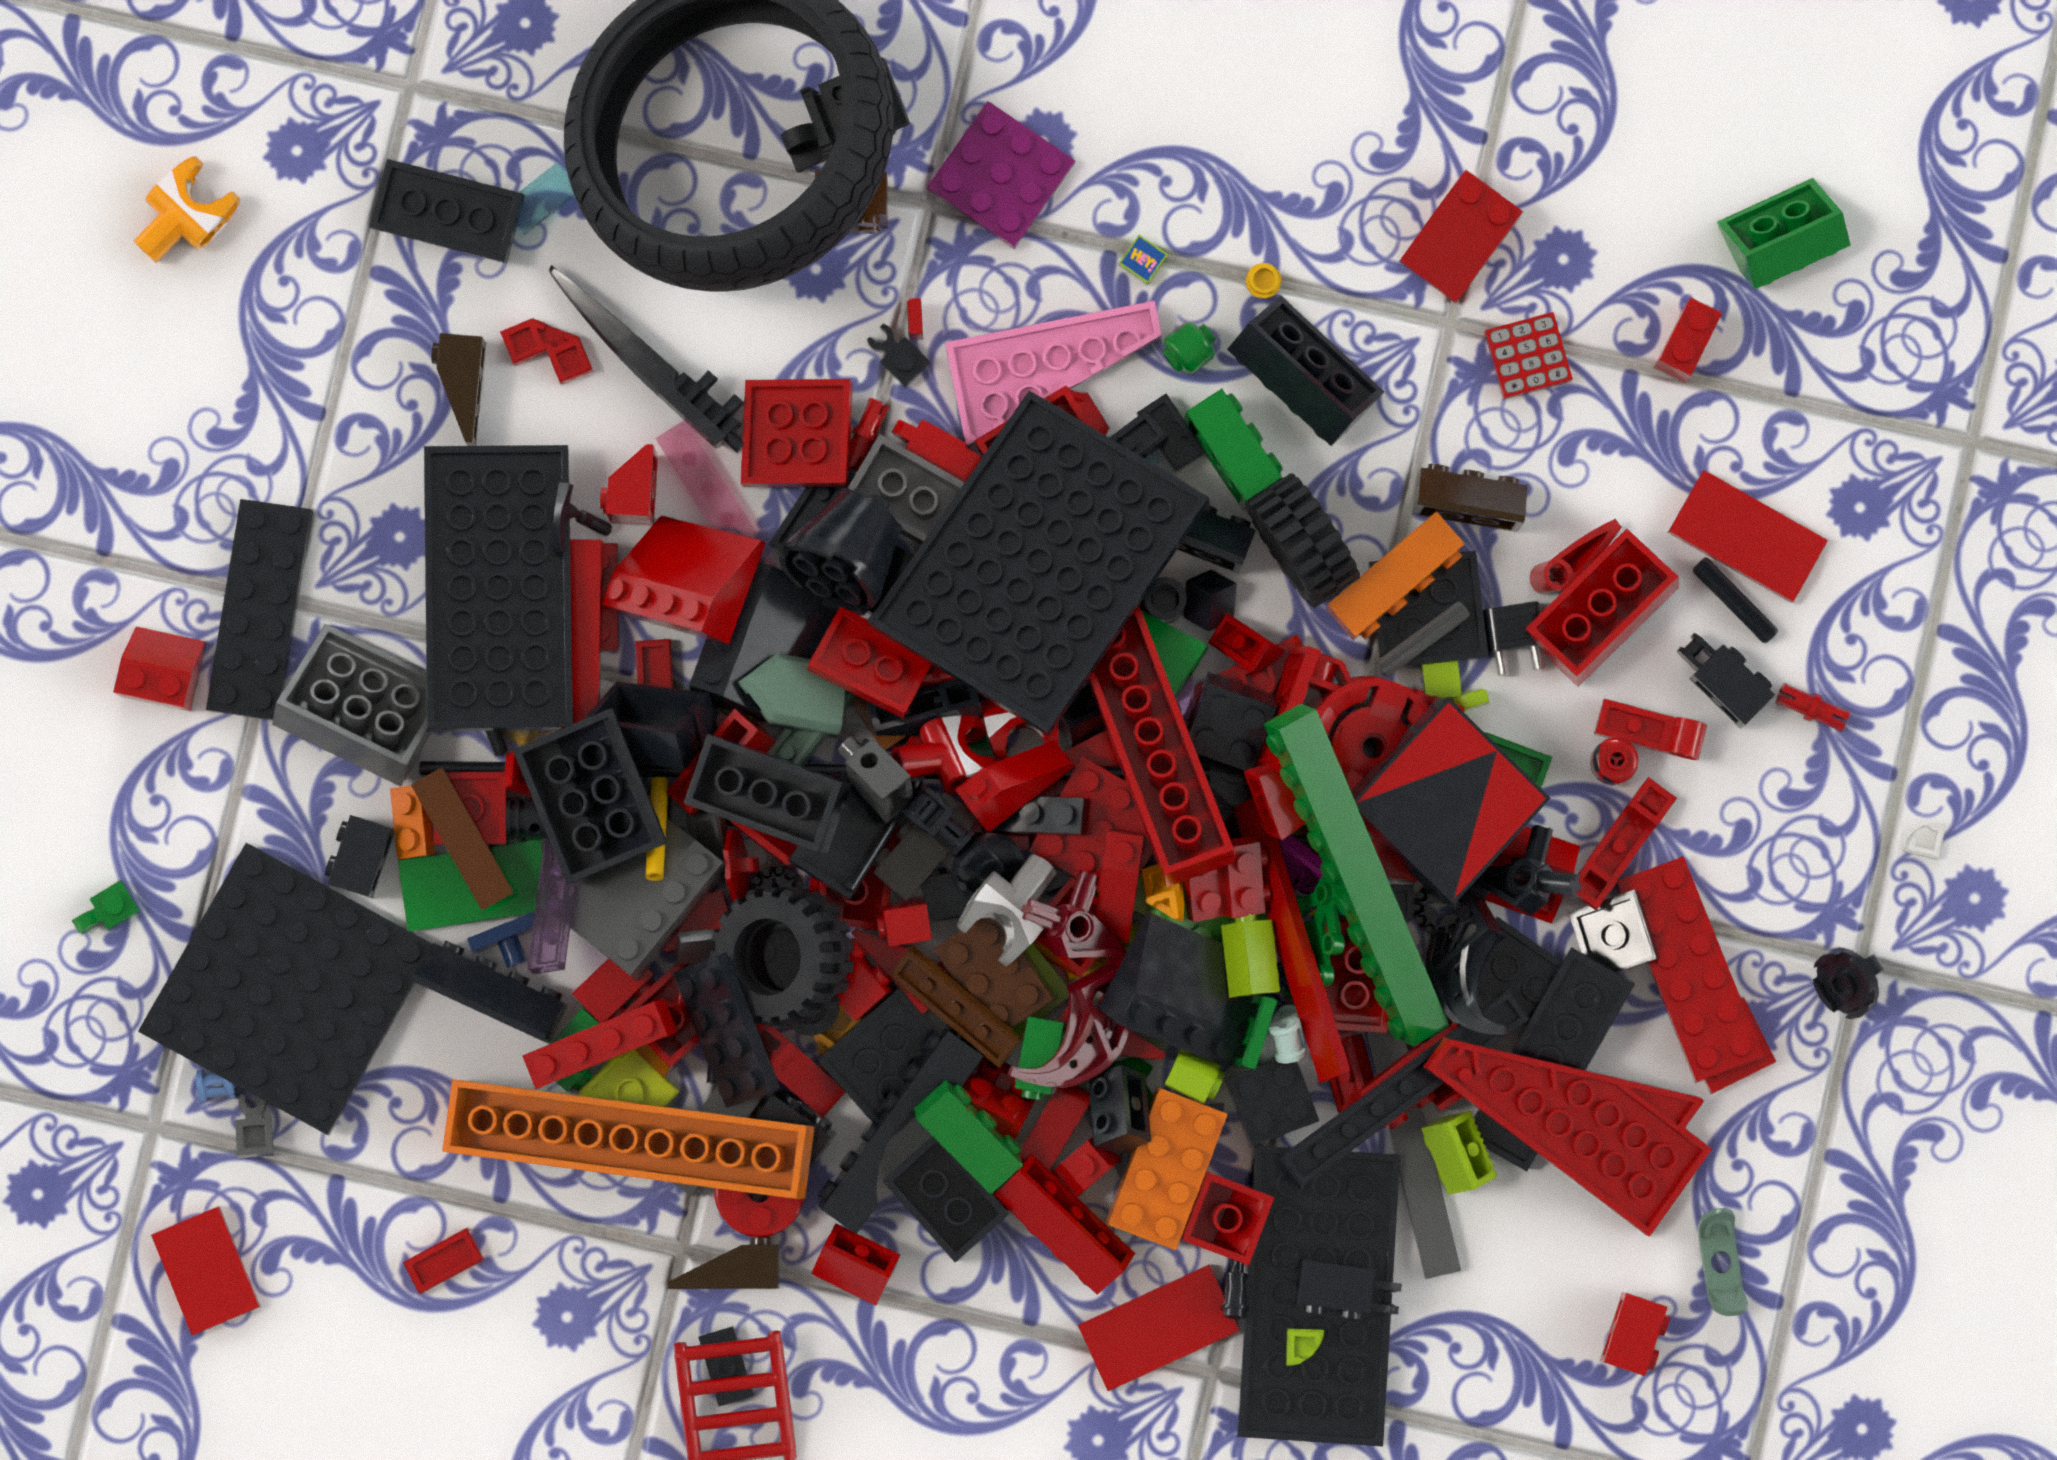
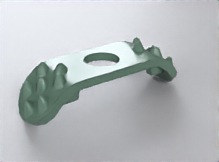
[1698,1208,1748,1316]

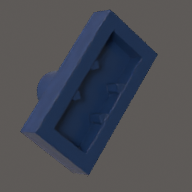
[467,912,543,968]

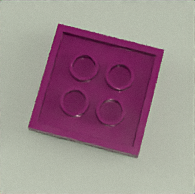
[927,101,1075,249]

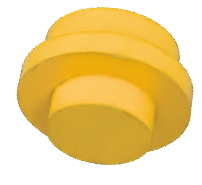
[1246,263,1281,299]

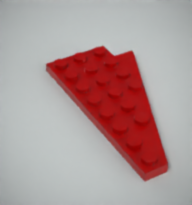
[1423,1037,1712,1237]

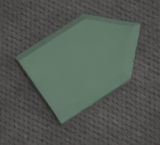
[738,653,845,736]

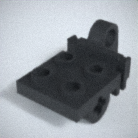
[781,57,911,173]

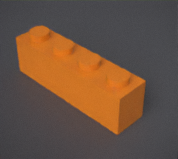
[1325,511,1465,641]

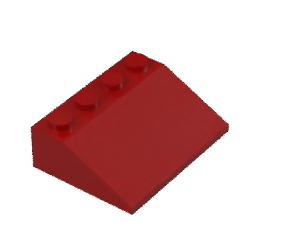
[601,515,766,645]

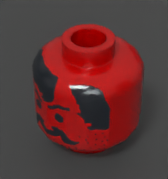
[1590,737,1639,786]

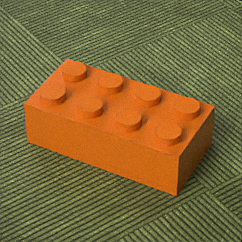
[1105,1087,1228,1251]

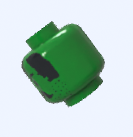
[1162,321,1216,374]

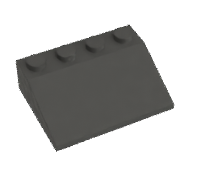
[272,623,432,787]
[553,819,725,982]

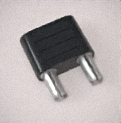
[1483,601,1545,676]

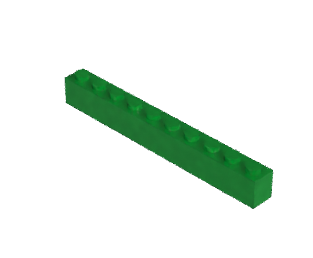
[1264,703,1449,1047]

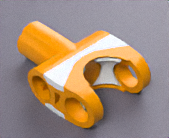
[133,156,240,263]

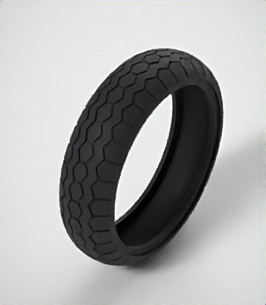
[564,0,894,292]

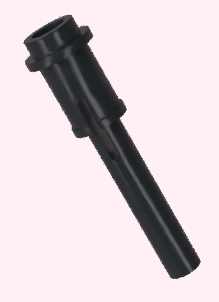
[1220,1259,1249,1319]

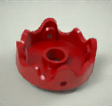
[714,1188,805,1237]

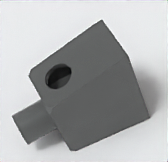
[838,736,914,824]

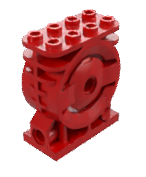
[1243,646,1464,791]

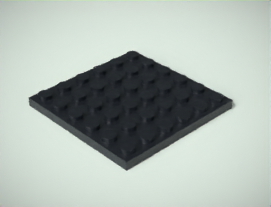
[138,843,432,1136]

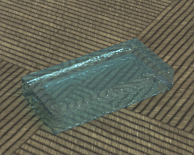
[517,162,574,235]

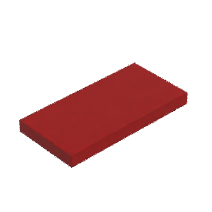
[1667,470,1828,603]
[1078,1264,1240,1391]

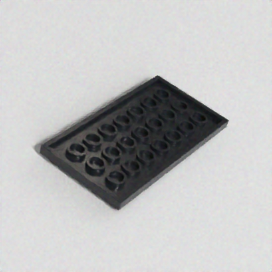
[424,445,573,731]
[1237,1145,1400,1447]

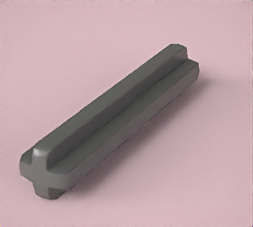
[1376,601,1470,677]

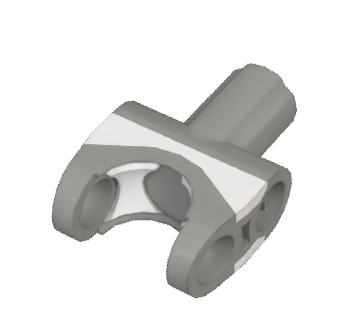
[957,854,1057,967]

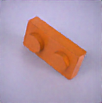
[390,785,435,860]

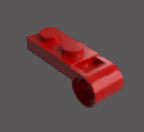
[1594,698,1707,760]

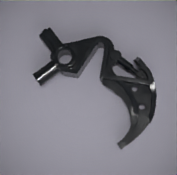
[1425,825,1581,1037]

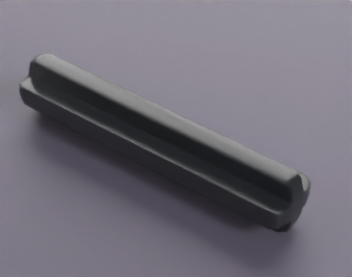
[1693,557,1778,643]

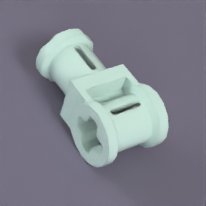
[1268,1003,1307,1064]

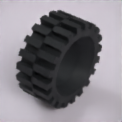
[1245,473,1360,608]

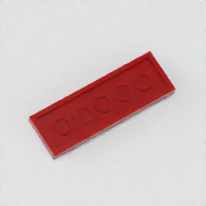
[1616,856,1764,1084]

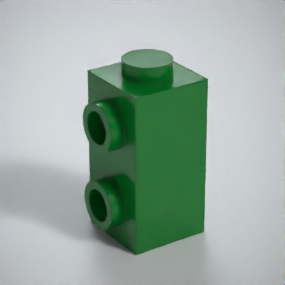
[1015,1016,1066,1101]

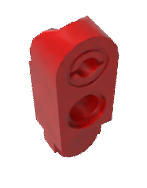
[891,419,981,482]

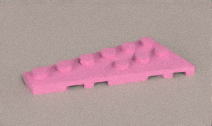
[945,301,1162,447]

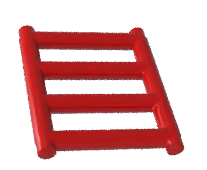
[673,1330,797,1460]

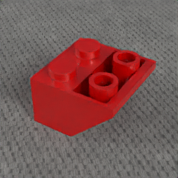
[962,1052,1036,1140]

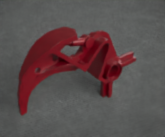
[1007,870,1130,1088]

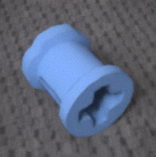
[196,1069,238,1102]

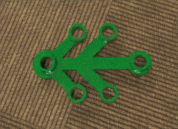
[1284,876,1345,1000]

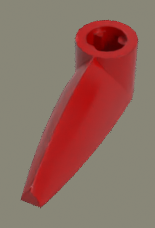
[1529,519,1622,595]

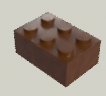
[934,918,1057,1028]

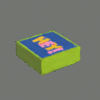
[1118,235,1168,285]

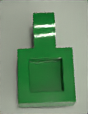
[72,880,140,935]

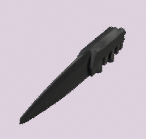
[549,265,744,454]

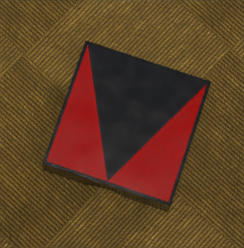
[1351,697,1551,904]

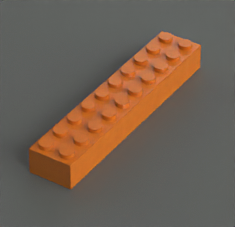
[442,1079,815,1199]

